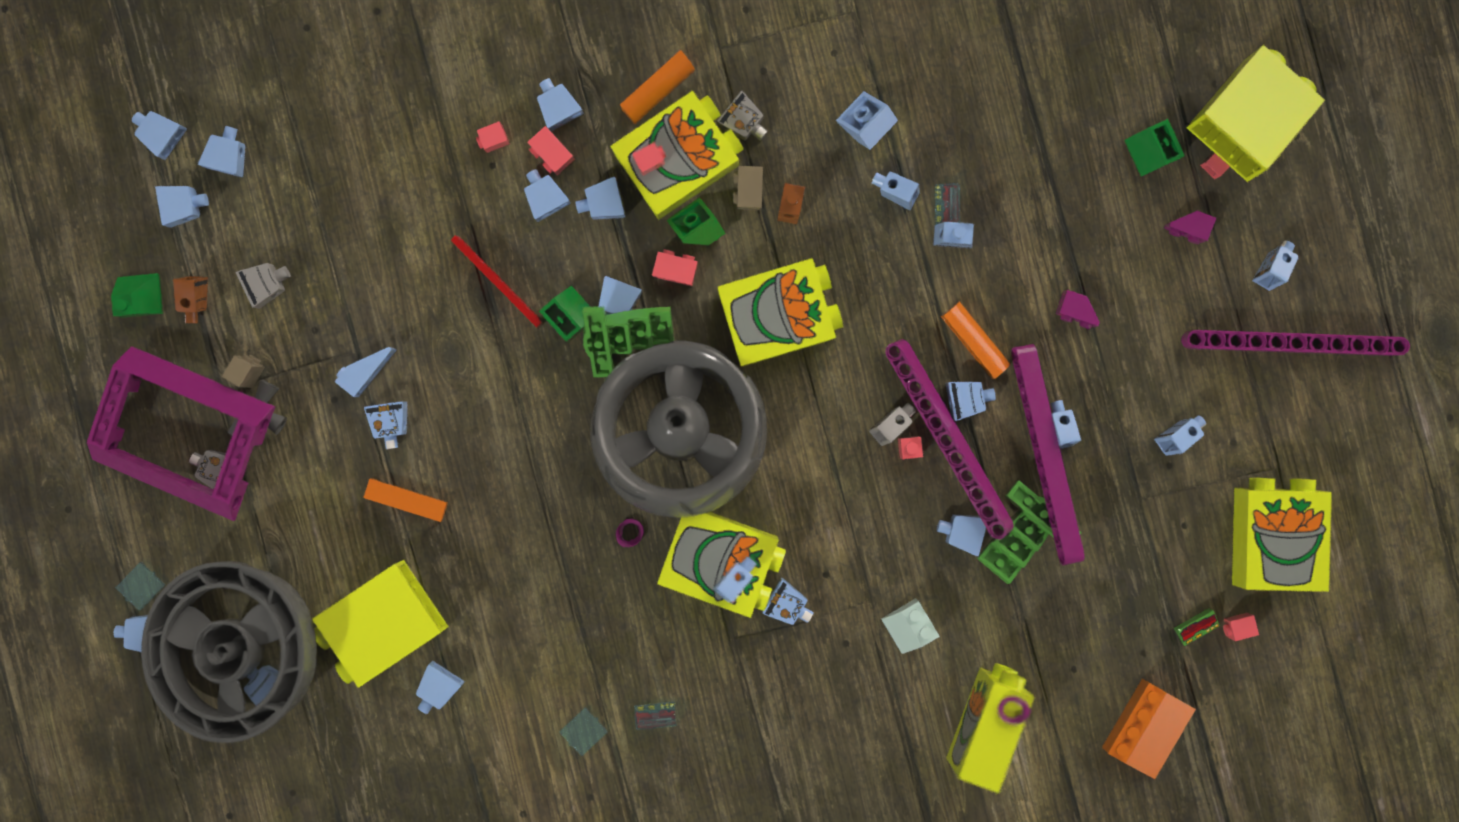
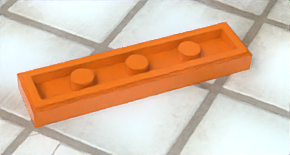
[364,478,448,522]

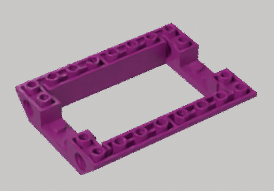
[87,347,275,521]

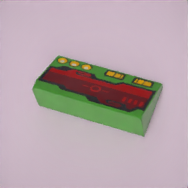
[1174,608,1220,646]

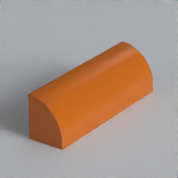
[620,50,695,124]
[941,301,1011,379]

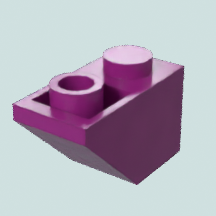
[1163,211,1216,244]
[1056,290,1100,329]

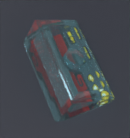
[935,183,960,225]
[634,702,677,730]

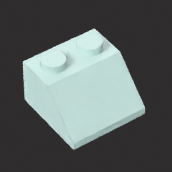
[881,598,940,654]

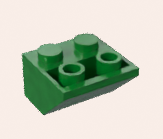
[1124,119,1185,177]
[539,286,590,343]

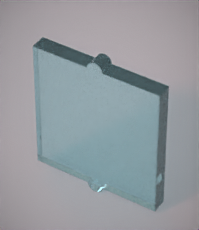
[116,562,165,611]
[559,708,608,756]

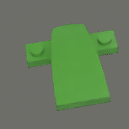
[583,307,674,377]
[977,480,1081,584]

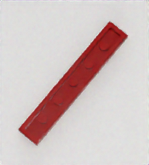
[451,235,544,328]

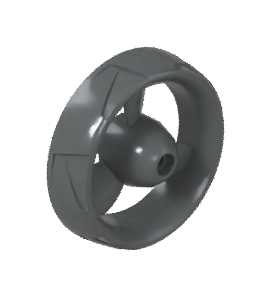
[590,341,767,518]
[141,561,316,743]

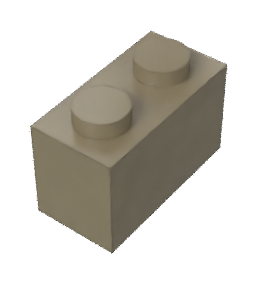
[733,166,763,210]
[222,354,265,388]

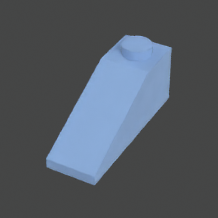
[335,347,396,397]

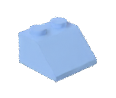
[836,91,898,150]

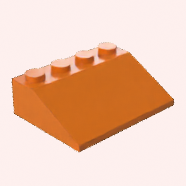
[1102,678,1196,779]

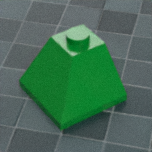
[667,197,726,245]
[111,273,163,318]

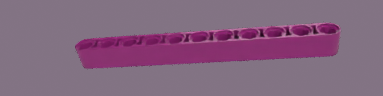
[1181,330,1410,356]
[885,339,1014,539]
[1011,344,1085,566]

